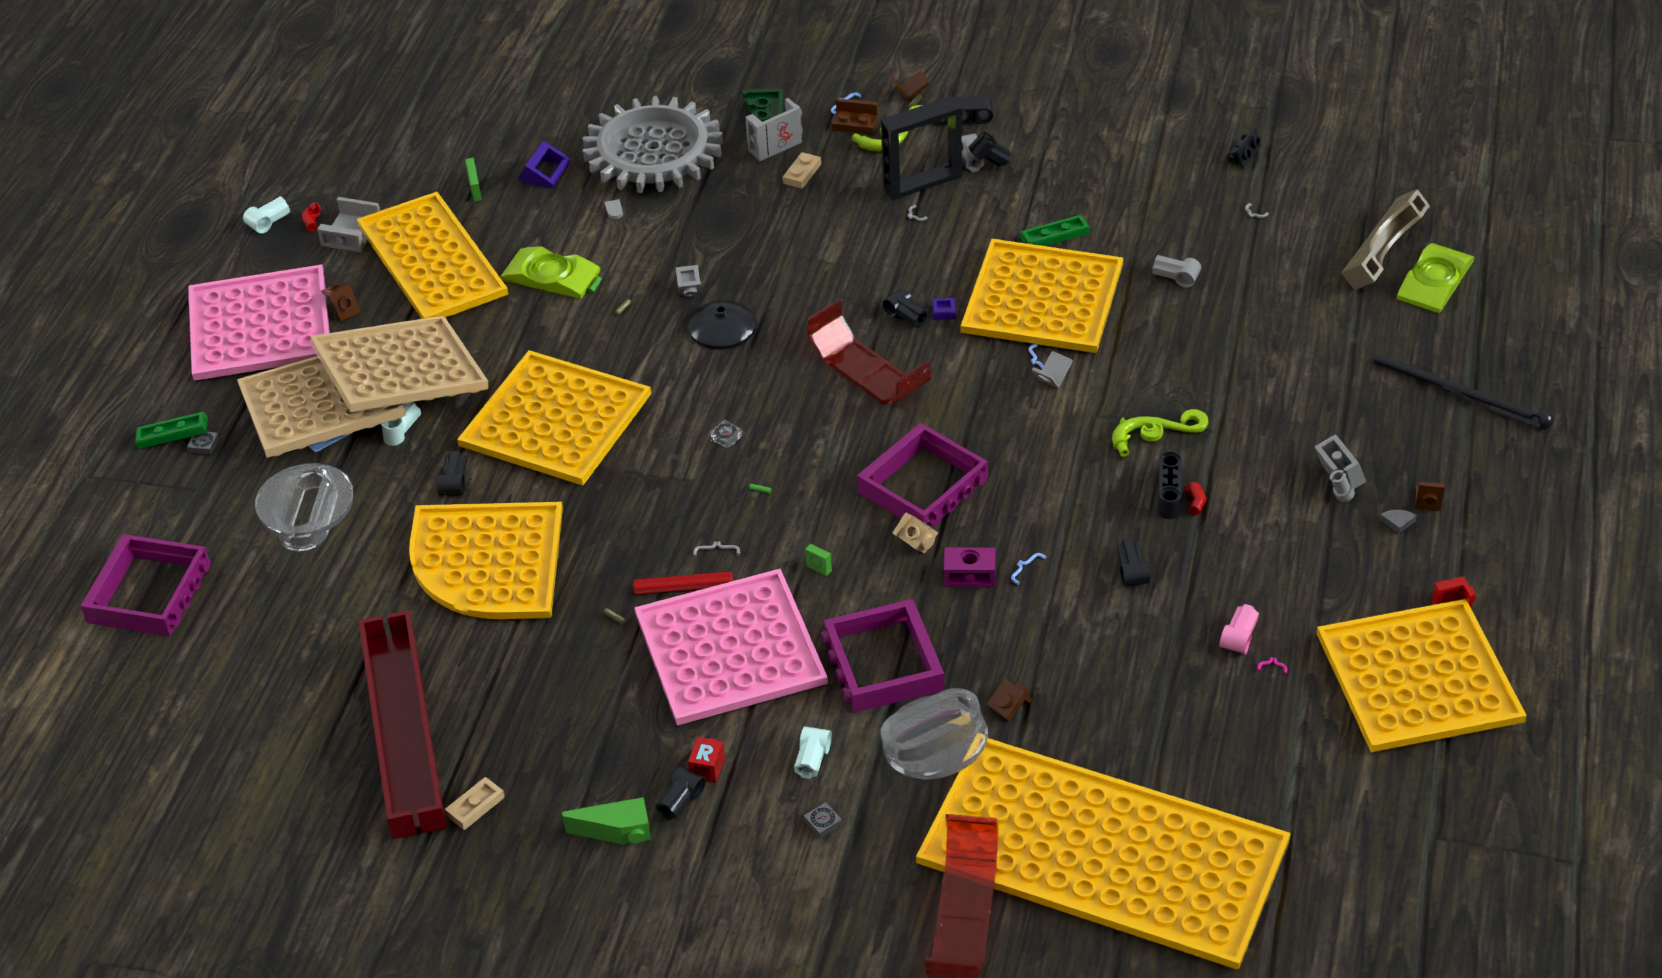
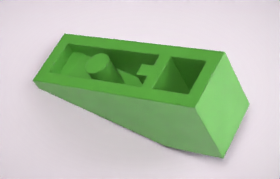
[562,797,651,845]

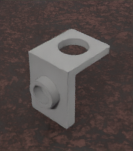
[1032,351,1073,388]

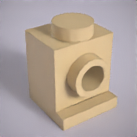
[893,512,938,553]

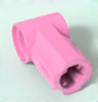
[1220,604,1259,654]

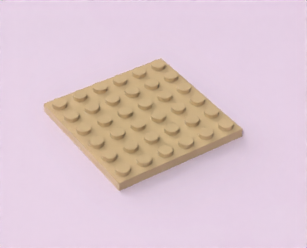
[310,316,488,412]
[237,356,406,458]

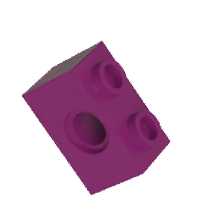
[944,547,995,587]

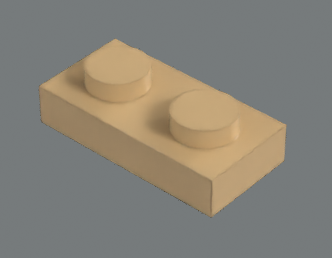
[783,152,821,189]
[445,777,505,830]

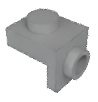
[676,265,701,297]

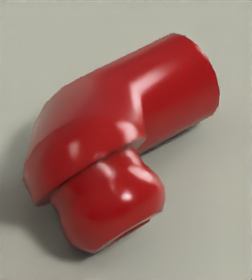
[301,203,321,232]
[1184,482,1207,515]

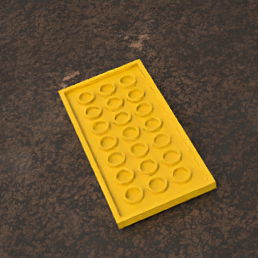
[357,192,508,319]

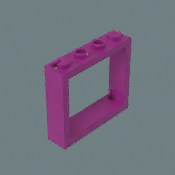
[857,423,988,527]
[81,534,211,636]
[821,599,944,713]

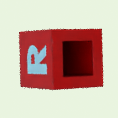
[688,737,725,783]

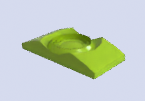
[1396,243,1475,313]
[501,246,600,299]

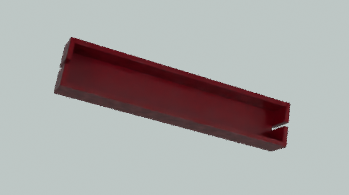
[359,610,447,839]

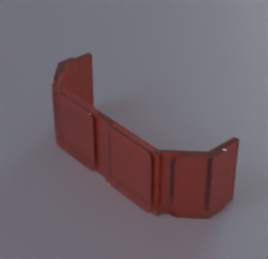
[807,299,931,405]
[924,814,999,978]

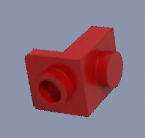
[1432,577,1476,610]

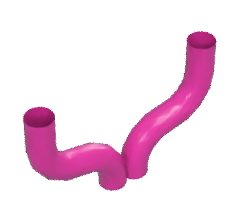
[1257,657,1287,675]

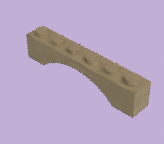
[1341,189,1430,290]

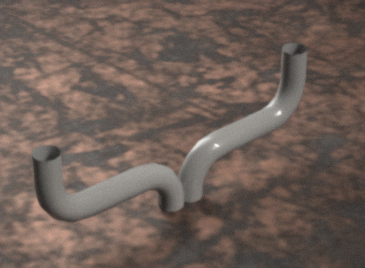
[693,541,740,557]

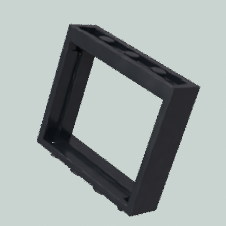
[881,96,964,200]

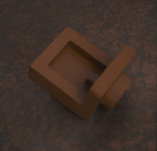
[987,679,1033,721]

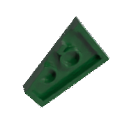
[742,89,784,122]

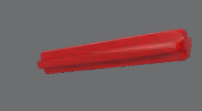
[633,572,733,594]

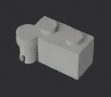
[1315,434,1366,502]

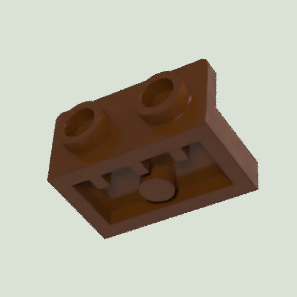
[832,98,878,135]

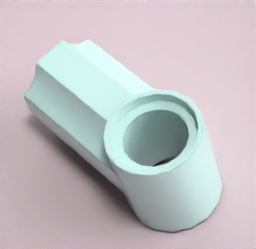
[243,197,290,234]
[381,402,421,446]
[794,726,832,779]

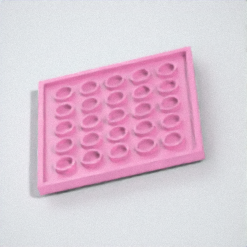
[188,265,330,381]
[634,569,828,725]

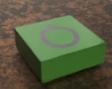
[805,544,832,576]

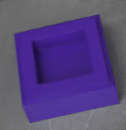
[932,298,956,320]

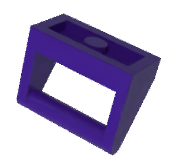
[518,141,571,188]

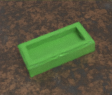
[465,158,481,202]

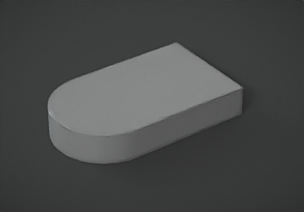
[605,199,623,219]

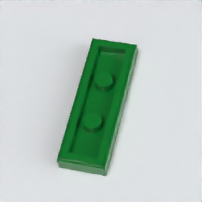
[1020,215,1090,246]
[135,411,208,449]

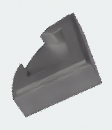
[1380,510,1417,533]

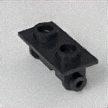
[1227,127,1262,169]

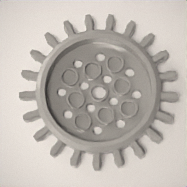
[583,96,723,193]

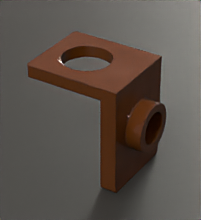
[889,71,930,101]
[321,282,360,321]
[1415,482,1445,511]

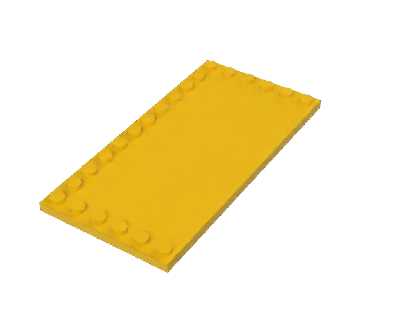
[916,735,1291,970]

